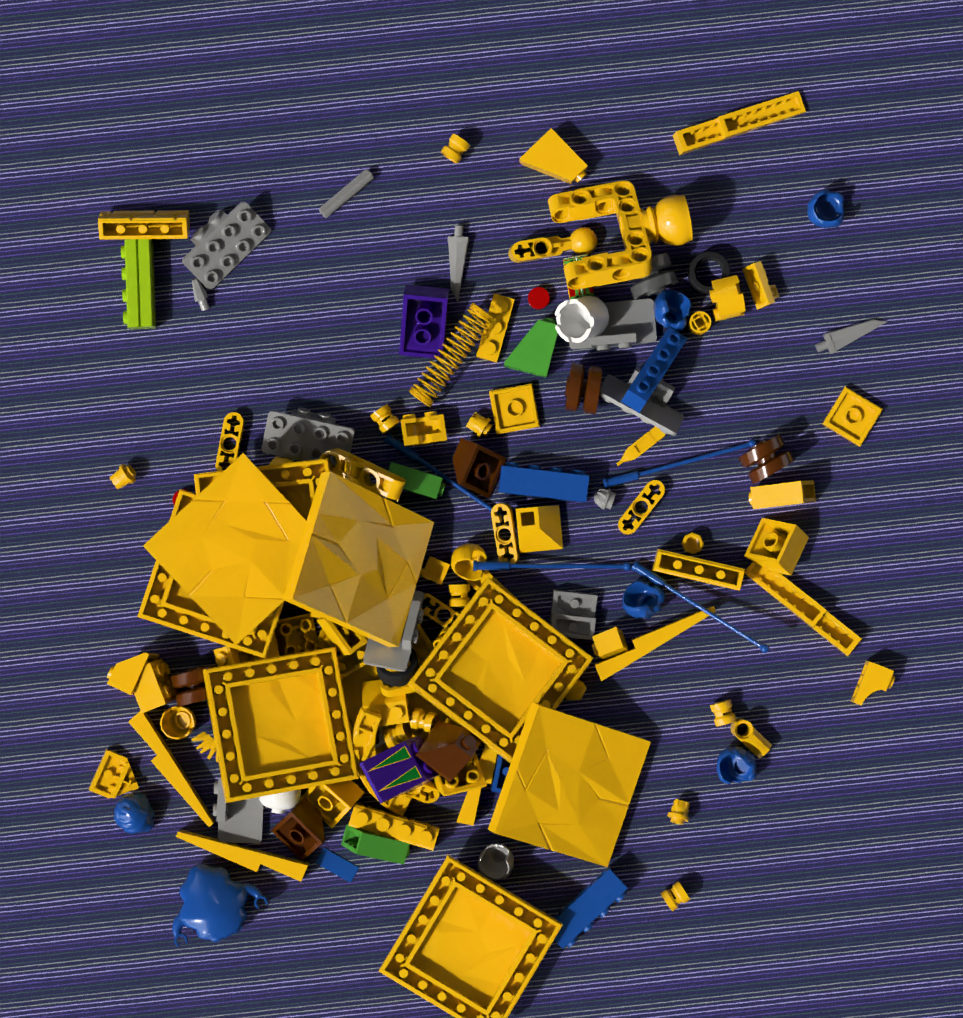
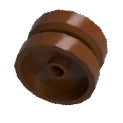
[565,363,603,415]
[738,434,795,484]
[170,664,217,707]

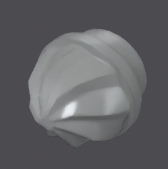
[594,488,616,510]

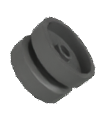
[628,253,679,299]

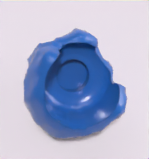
[807,189,845,228]
[653,290,692,332]
[622,579,665,619]
[716,746,758,784]
[114,793,155,834]

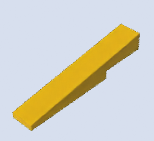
[672,91,806,156]
[744,562,862,657]
[594,606,716,682]
[128,711,216,827]
[456,745,497,826]
[176,829,309,882]

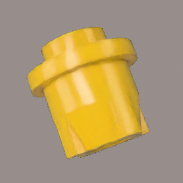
[466,412,492,438]
[109,464,136,489]
[667,799,690,825]

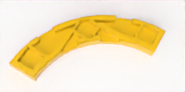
[352,707,412,817]

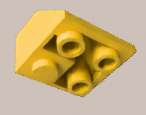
[515,505,563,553]
[134,659,178,713]
[433,752,487,796]

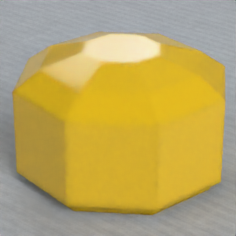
[681,532,704,554]

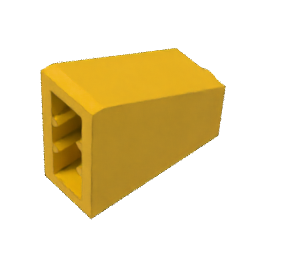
[519,128,588,184]
[749,480,816,509]

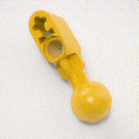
[508,227,597,263]

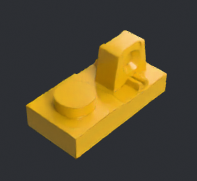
[742,261,780,310]

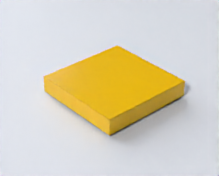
[489,384,540,435]
[822,386,883,447]

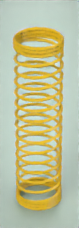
[408,303,495,407]

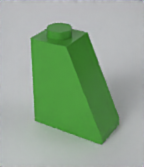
[504,318,558,378]
[389,462,446,500]
[341,824,410,865]

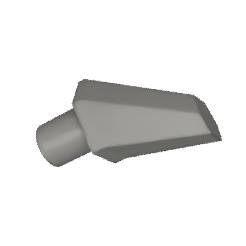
[192,277,210,311]

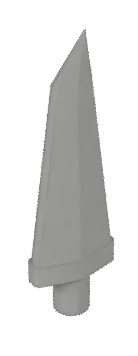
[447,226,469,301]
[815,319,886,354]

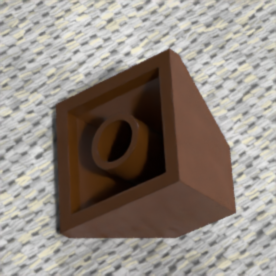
[452,438,506,498]
[415,721,482,782]
[271,797,325,861]

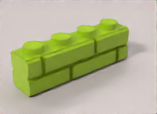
[121,239,156,329]

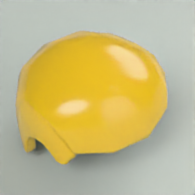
[160,706,196,739]

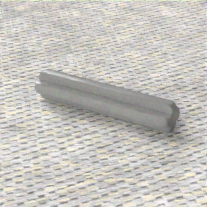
[319,169,374,218]

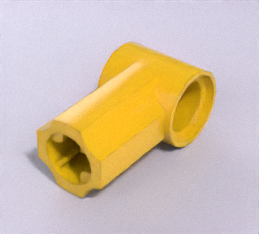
[730,718,772,759]

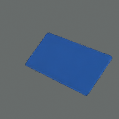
[316,848,359,883]

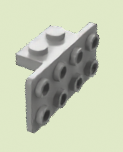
[182,201,271,290]
[569,299,657,351]
[599,367,684,436]
[262,408,355,465]
[363,590,425,672]
[213,776,264,844]

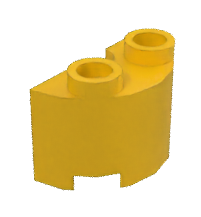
[709,275,746,322]
[401,411,447,446]

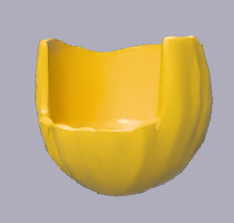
[451,543,487,581]

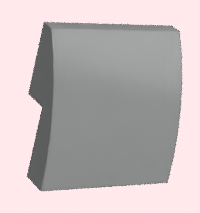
[550,589,598,640]

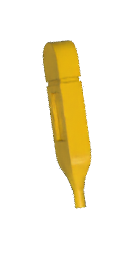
[616,426,665,466]

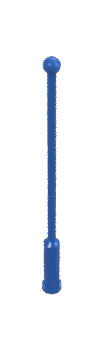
[384,433,517,529]
[602,439,757,489]
[473,560,632,571]
[631,561,769,653]

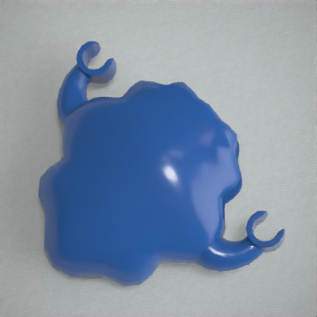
[172,864,268,947]

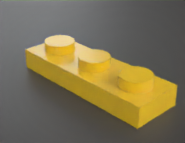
[476,293,515,363]

